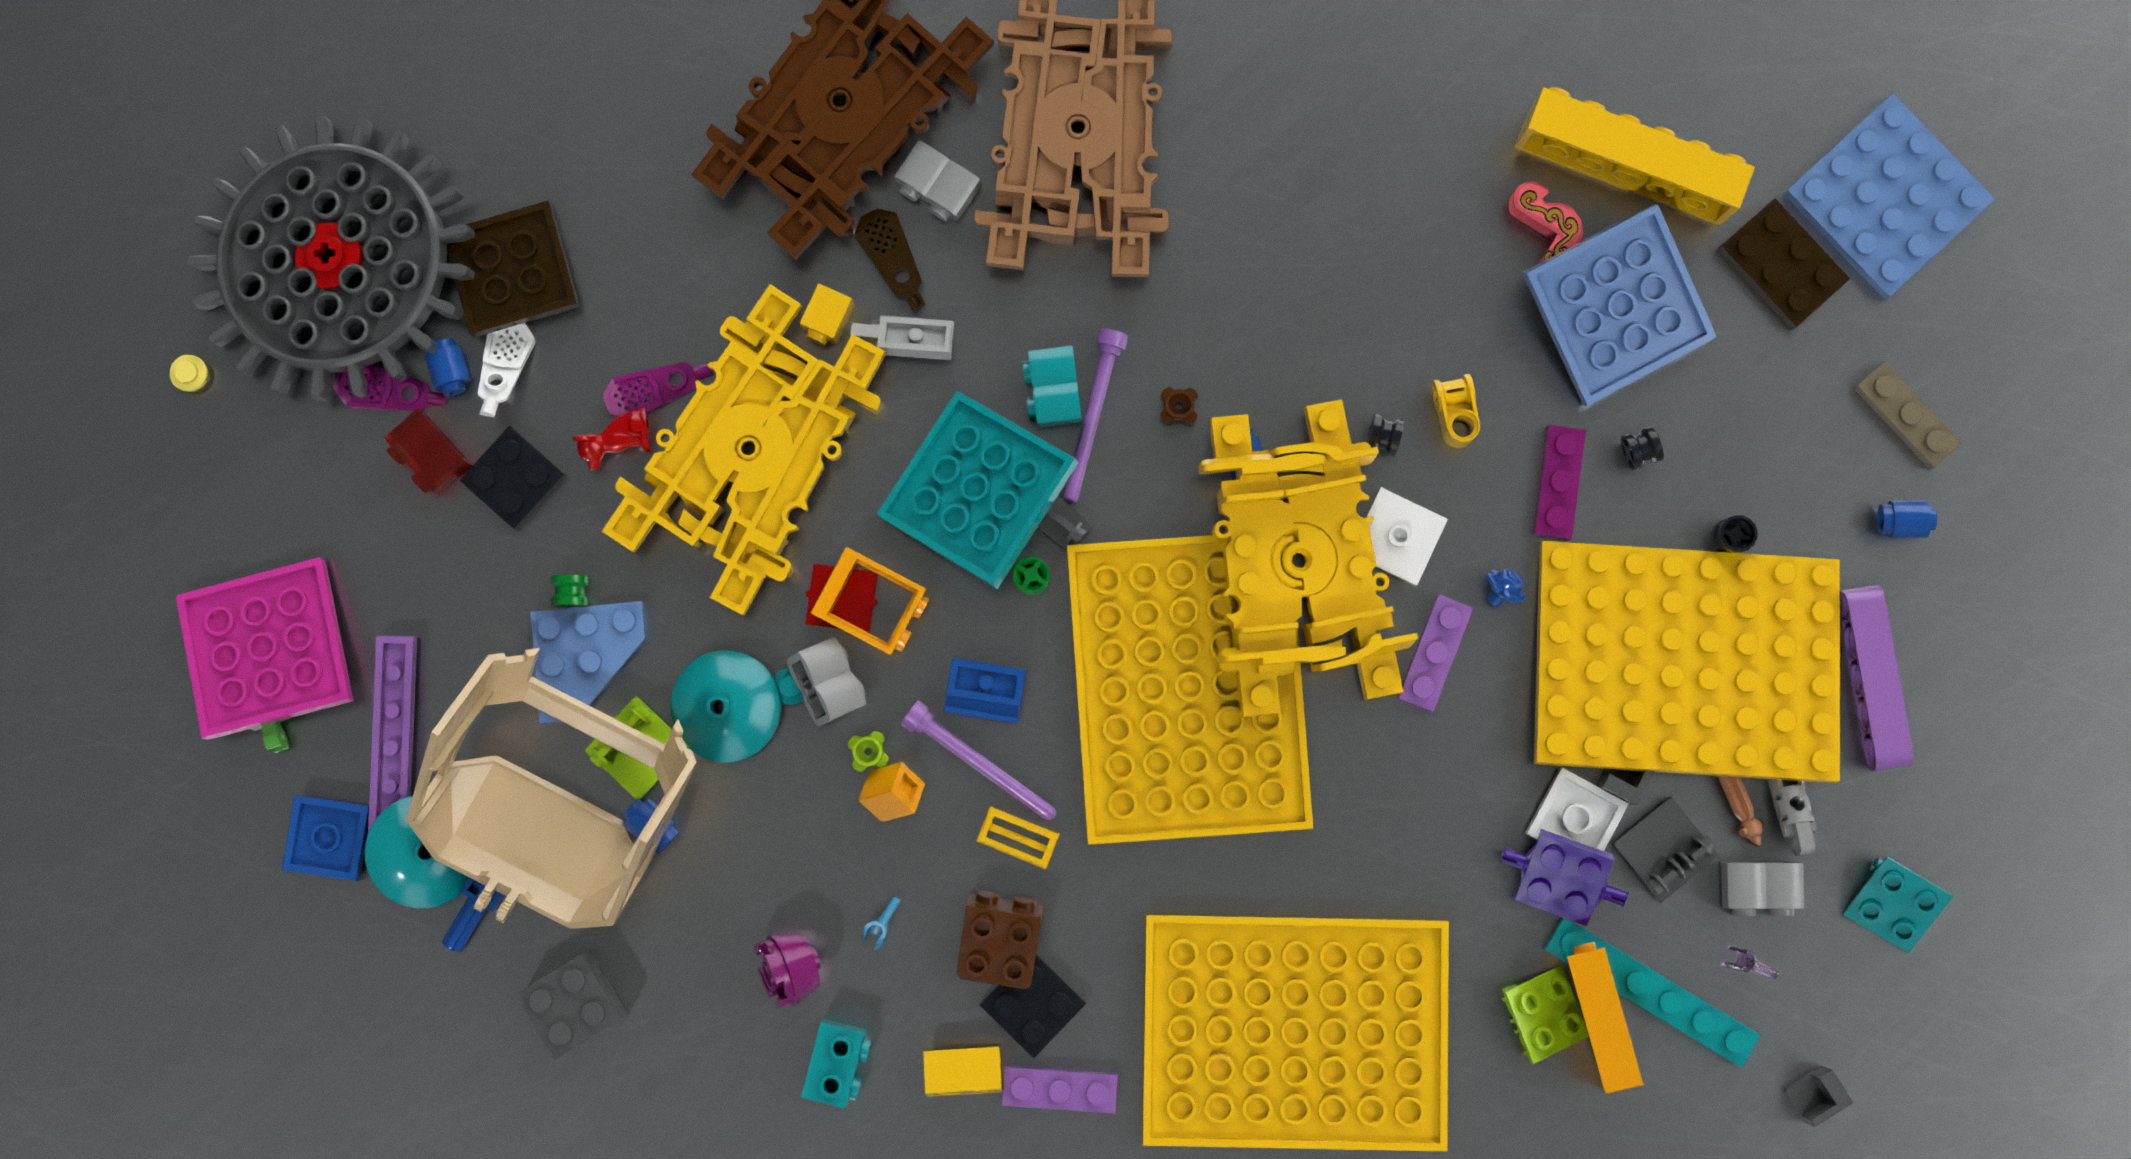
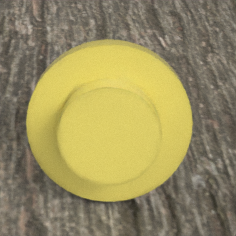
[170,355,208,392]

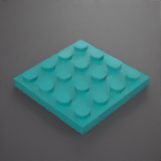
[876,391,1079,589]

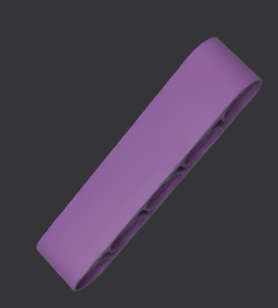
[1840,585,1913,771]

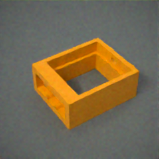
[811,547,930,655]

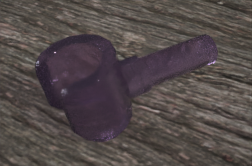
[1725,946,1779,979]

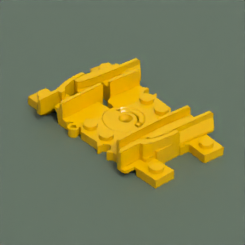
[602,284,886,616]
[1198,399,1418,717]

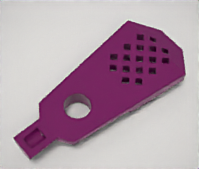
[602,362,714,417]
[332,365,448,412]

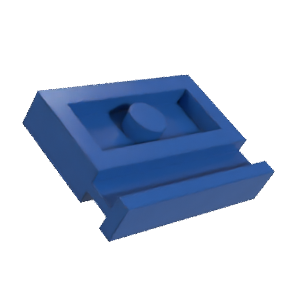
[943,658,1026,724]

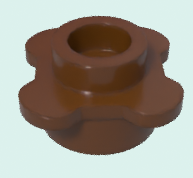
[1161,387,1198,425]

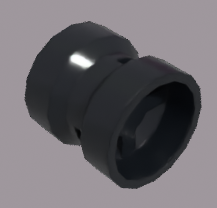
[1711,515,1758,553]

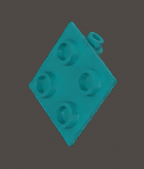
[1843,856,1953,953]

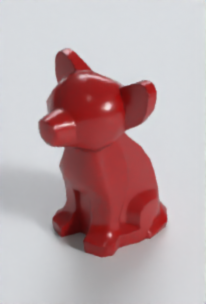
[573,407,651,470]

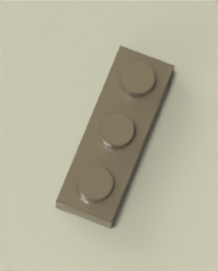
[1854,361,1961,470]

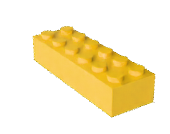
[1514,87,1755,226]

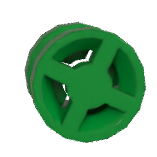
[1013,556,1050,595]
[551,575,589,607]

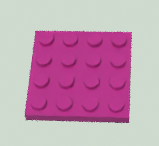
[175,557,354,740]

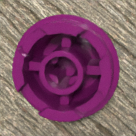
[754,934,821,1009]

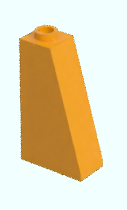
[1567,942,1644,1094]

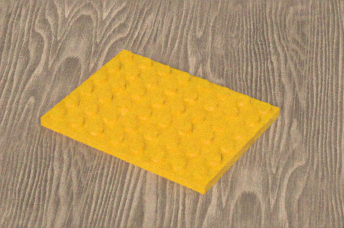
[1067,535,1313,845]
[1534,541,1840,783]
[1142,914,1449,1151]

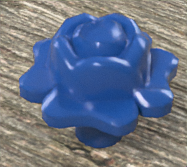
[1486,568,1526,607]

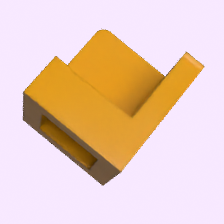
[858,762,925,822]

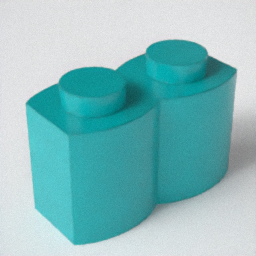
[1022,346,1082,428]

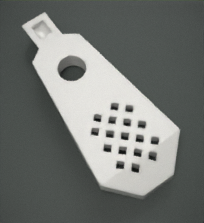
[478,323,536,417]

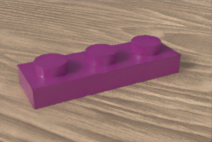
[1532,424,1586,541]

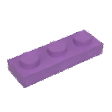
[1397,594,1473,712]
[1002,1066,1118,1114]

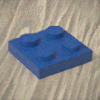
[282,795,369,881]

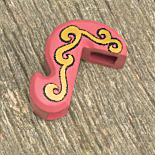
[1508,181,1583,264]

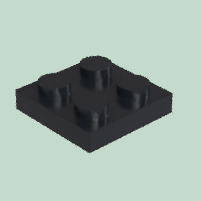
[459,425,567,531]
[980,954,1086,1058]

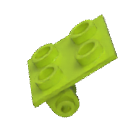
[584,696,690,800]
[1501,965,1589,1064]

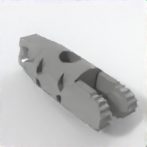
[1767,779,1817,856]

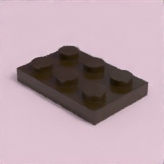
[1718,198,1850,330]

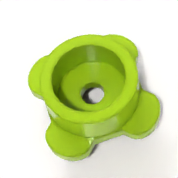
[848,731,889,772]

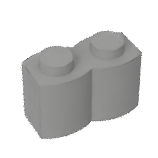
[894,140,982,222]
[787,637,866,727]
[1721,862,1805,916]

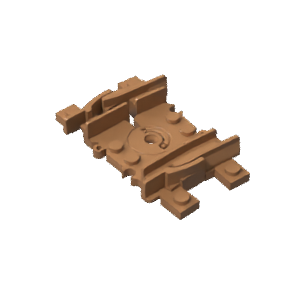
[974,0,1172,278]

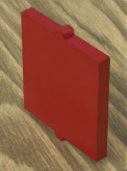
[805,564,878,633]

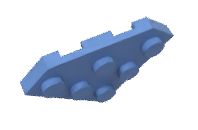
[530,601,647,724]

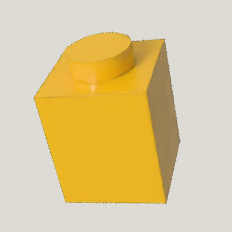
[800,283,855,346]

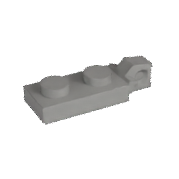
[850,315,954,360]

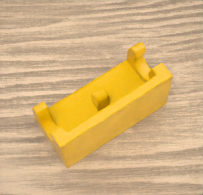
[923,1047,1003,1097]

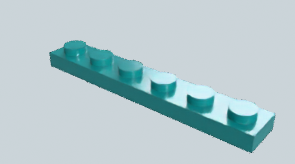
[1542,917,1761,1068]

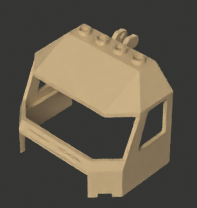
[406,648,696,929]

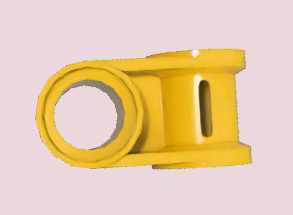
[1431,374,1480,449]

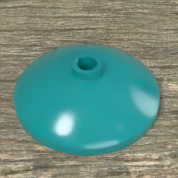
[670,650,781,762]
[365,796,469,908]

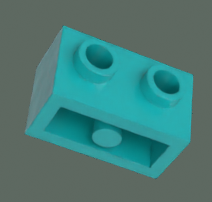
[801,1019,872,1109]

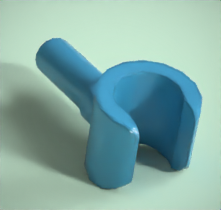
[862,897,901,950]

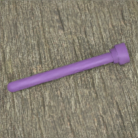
[1064,328,1128,504]
[900,700,1056,820]

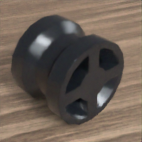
[1366,413,1404,456]
[1621,426,1664,470]

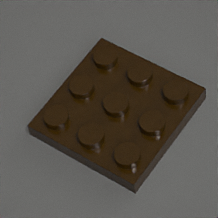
[446,200,580,338]

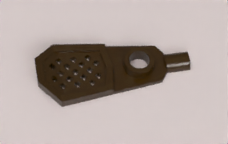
[854,208,926,311]

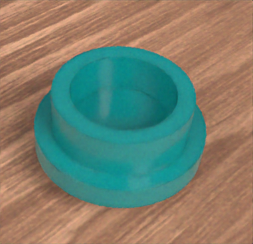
[774,668,804,705]

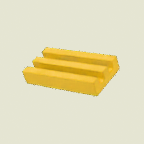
[976,806,1060,869]

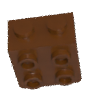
[956,890,1044,989]

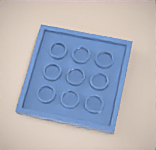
[1784,93,1995,300]
[1522,204,1717,406]

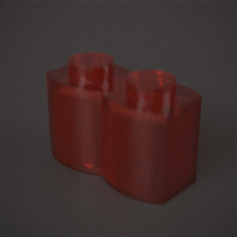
[384,408,473,496]

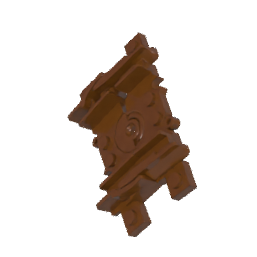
[691,0,994,260]

